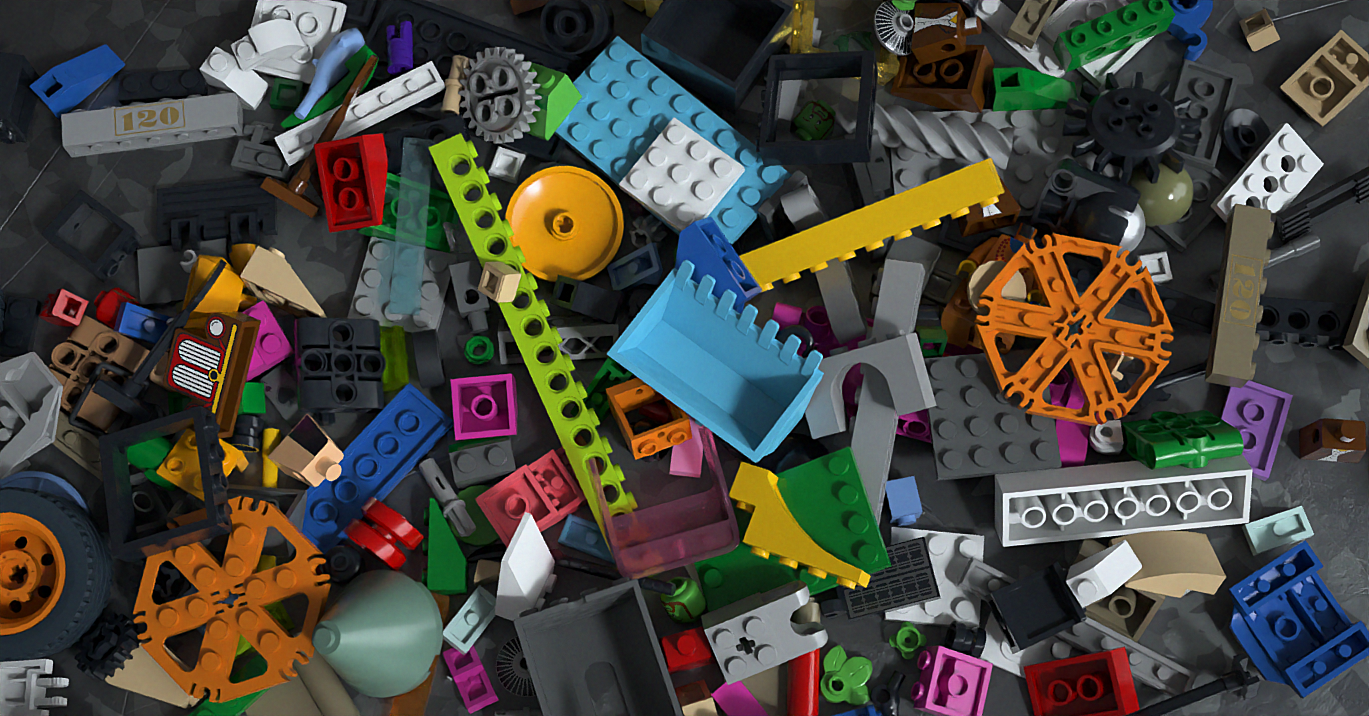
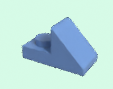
[607,242,663,292]

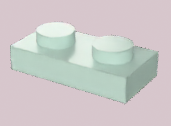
[1242,506,1314,556]
[443,585,496,655]

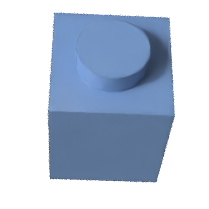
[884,476,923,526]

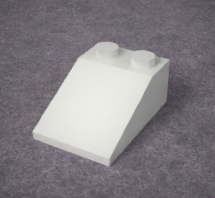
[494,512,557,621]

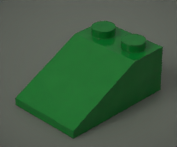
[357,172,459,253]

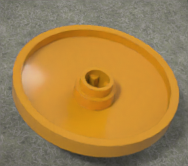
[505,166,624,284]

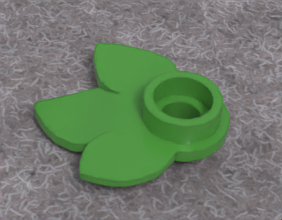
[819,645,872,706]

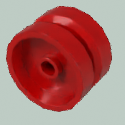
[343,496,424,571]

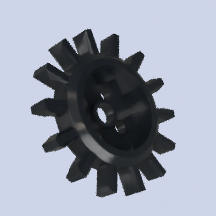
[1062,72,1202,184]

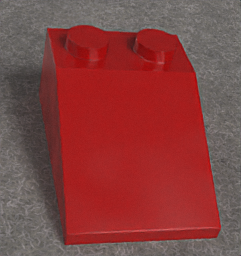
[314,133,388,233]
[1023,646,1140,716]

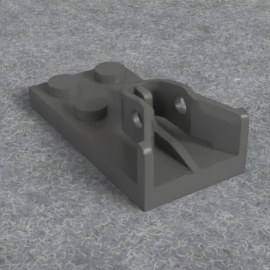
[841,129,891,264]

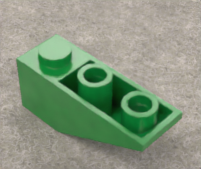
[989,67,1078,112]
[422,498,469,595]

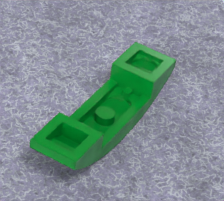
[281,45,379,131]

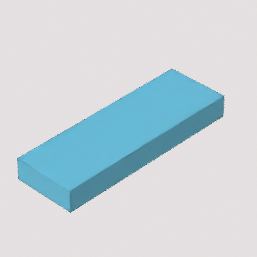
[558,514,655,565]

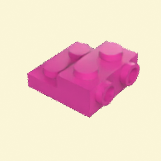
[242,300,295,382]
[911,646,993,716]

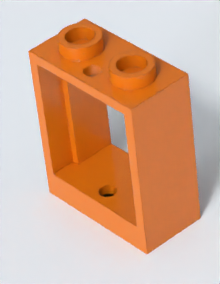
[606,377,692,460]

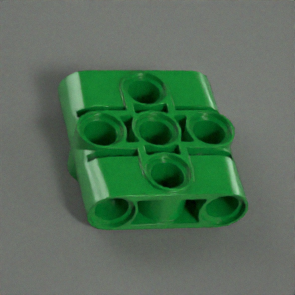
[1121,410,1244,470]

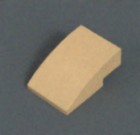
[1279,30,1369,128]
[1108,531,1226,598]

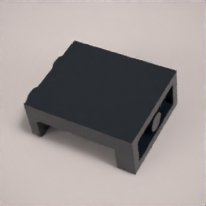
[985,562,1087,654]

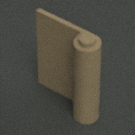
[245,627,361,716]

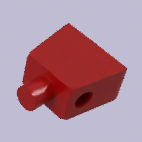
[658,627,718,675]

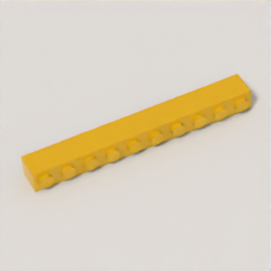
[739,158,1004,293]

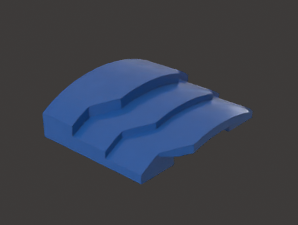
[1228,540,1369,698]

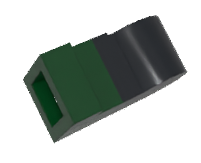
[914,304,948,358]

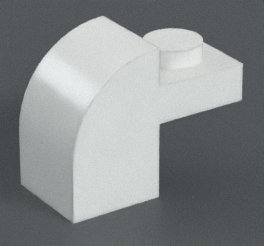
[230,19,305,72]

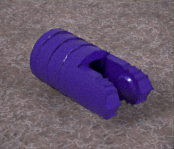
[386,21,413,76]

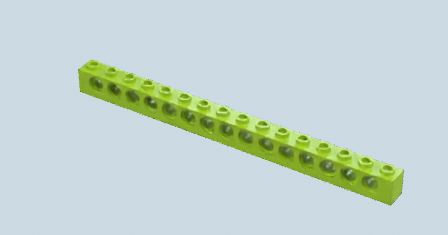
[429,133,664,578]

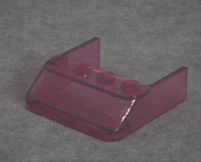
[585,427,740,580]

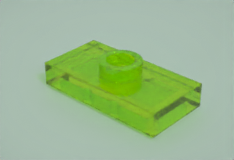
[380,325,409,392]

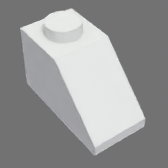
[200,47,271,110]
[1066,539,1142,608]

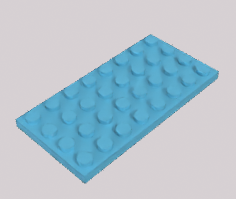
[554,36,792,245]

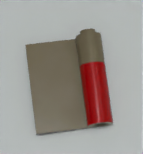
[722,597,821,716]

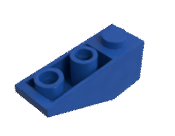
[29,44,125,120]

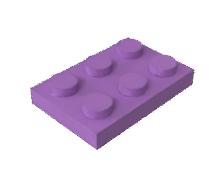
[1219,380,1293,481]

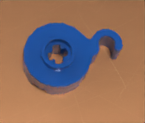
[1167,0,1213,61]

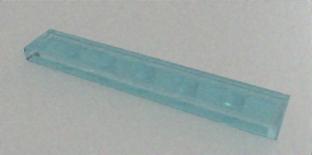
[389,137,434,316]

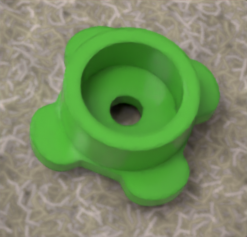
[889,622,927,660]

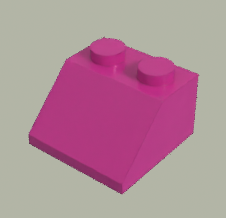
[451,373,518,440]

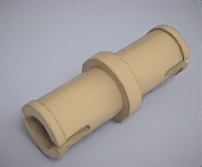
[440,55,470,115]

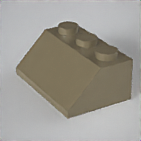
[1067,538,1166,643]

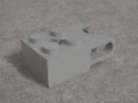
[701,580,828,685]

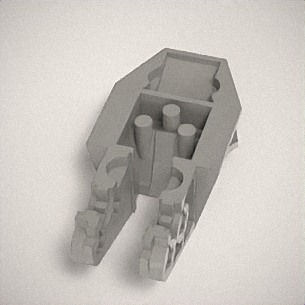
[0,352,63,479]

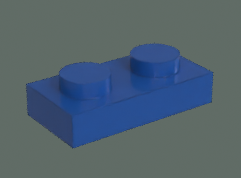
[113,302,172,348]

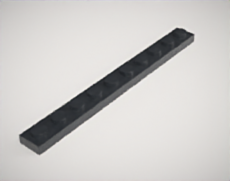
[937,214,1215,334]

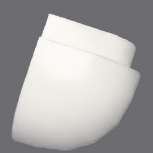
[1089,420,1124,455]

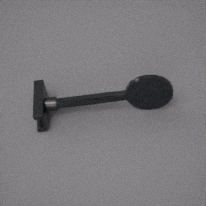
[92,259,227,423]
[1123,652,1260,716]

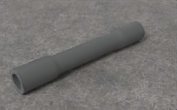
[1207,231,1320,292]

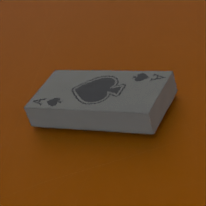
[257,364,316,429]

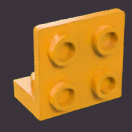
[157,428,249,503]

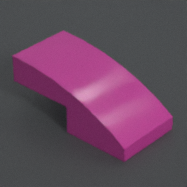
[443,644,498,714]

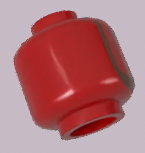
[94,287,140,330]

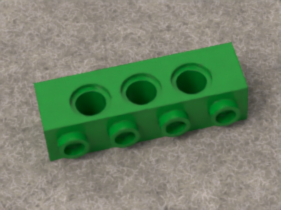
[1053,0,1175,73]

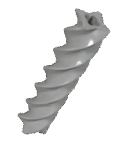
[832,94,1015,170]

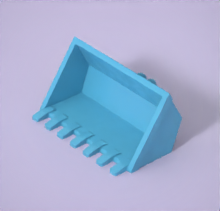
[607,260,824,463]

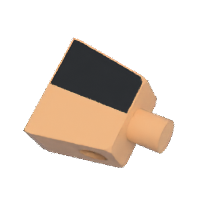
[268,414,344,487]

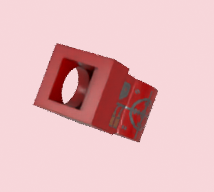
[38,289,89,326]

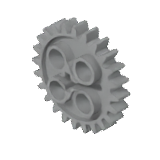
[458,47,542,143]

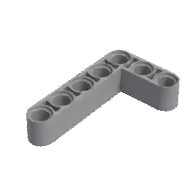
[780,184,868,344]

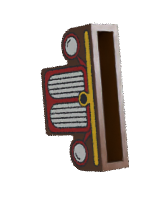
[163,311,261,439]

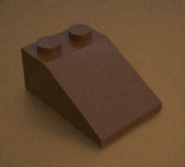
[891,44,995,113]

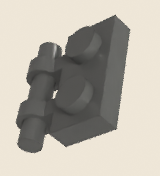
[231,124,295,183]

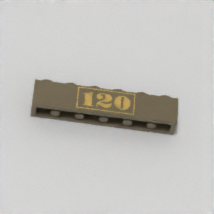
[1205,204,1274,388]

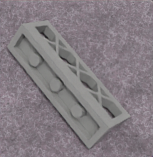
[498,314,619,364]

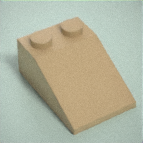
[240,246,327,318]

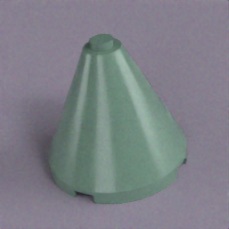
[312,570,443,698]

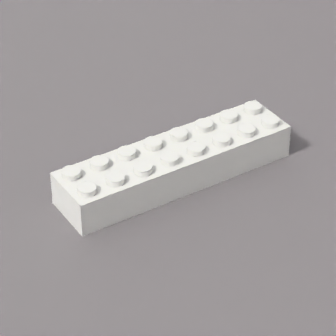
[995,454,1253,547]

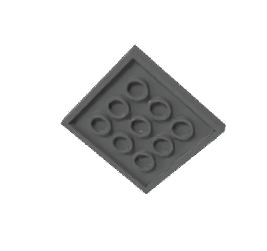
[924,348,1062,481]

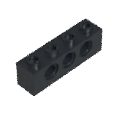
[383,113,471,175]
[1255,296,1357,351]

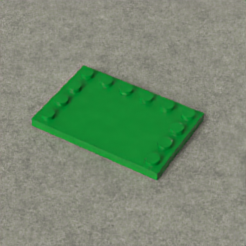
[679,447,892,612]

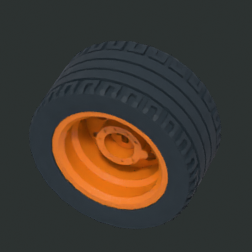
[0,487,114,662]

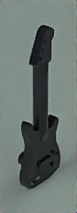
[1114,358,1208,415]

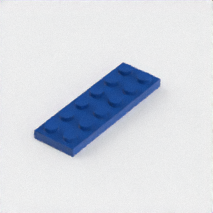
[302,383,454,555]

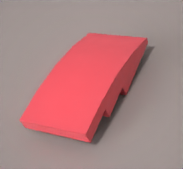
[475,434,612,548]

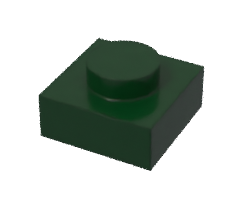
[269,78,306,112]

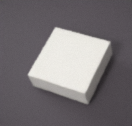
[488,146,526,184]
[1135,251,1173,284]

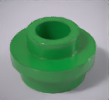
[464,335,494,365]

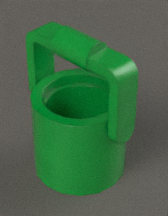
[127,436,178,491]

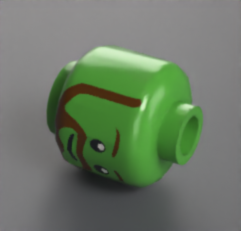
[794,99,836,141]
[660,576,706,624]

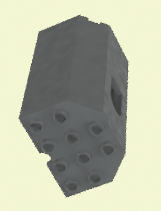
[513,577,683,716]

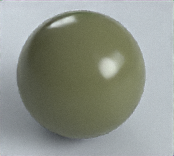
[1127,162,1194,227]

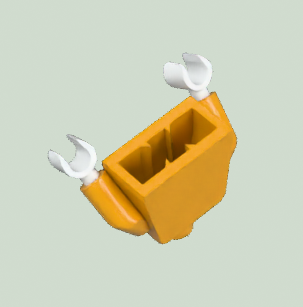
[166,250,257,330]

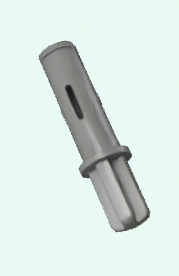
[419,458,476,537]

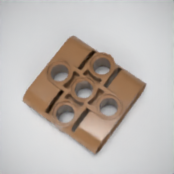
[48,315,150,433]

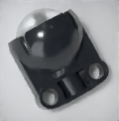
[1029,158,1145,267]

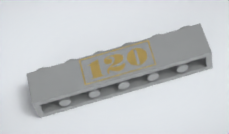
[61,91,245,158]

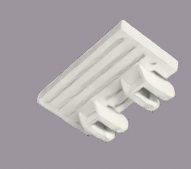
[0,659,69,716]

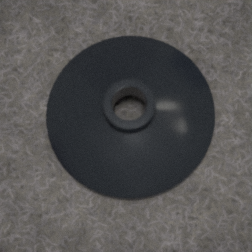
[1222,108,1271,163]

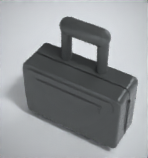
[868,235,962,308]

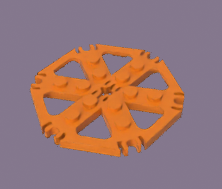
[974,233,1174,426]
[133,496,331,703]

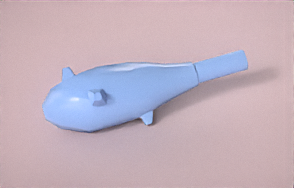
[294,27,365,120]

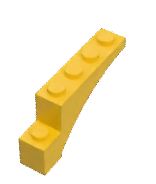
[728,462,871,590]

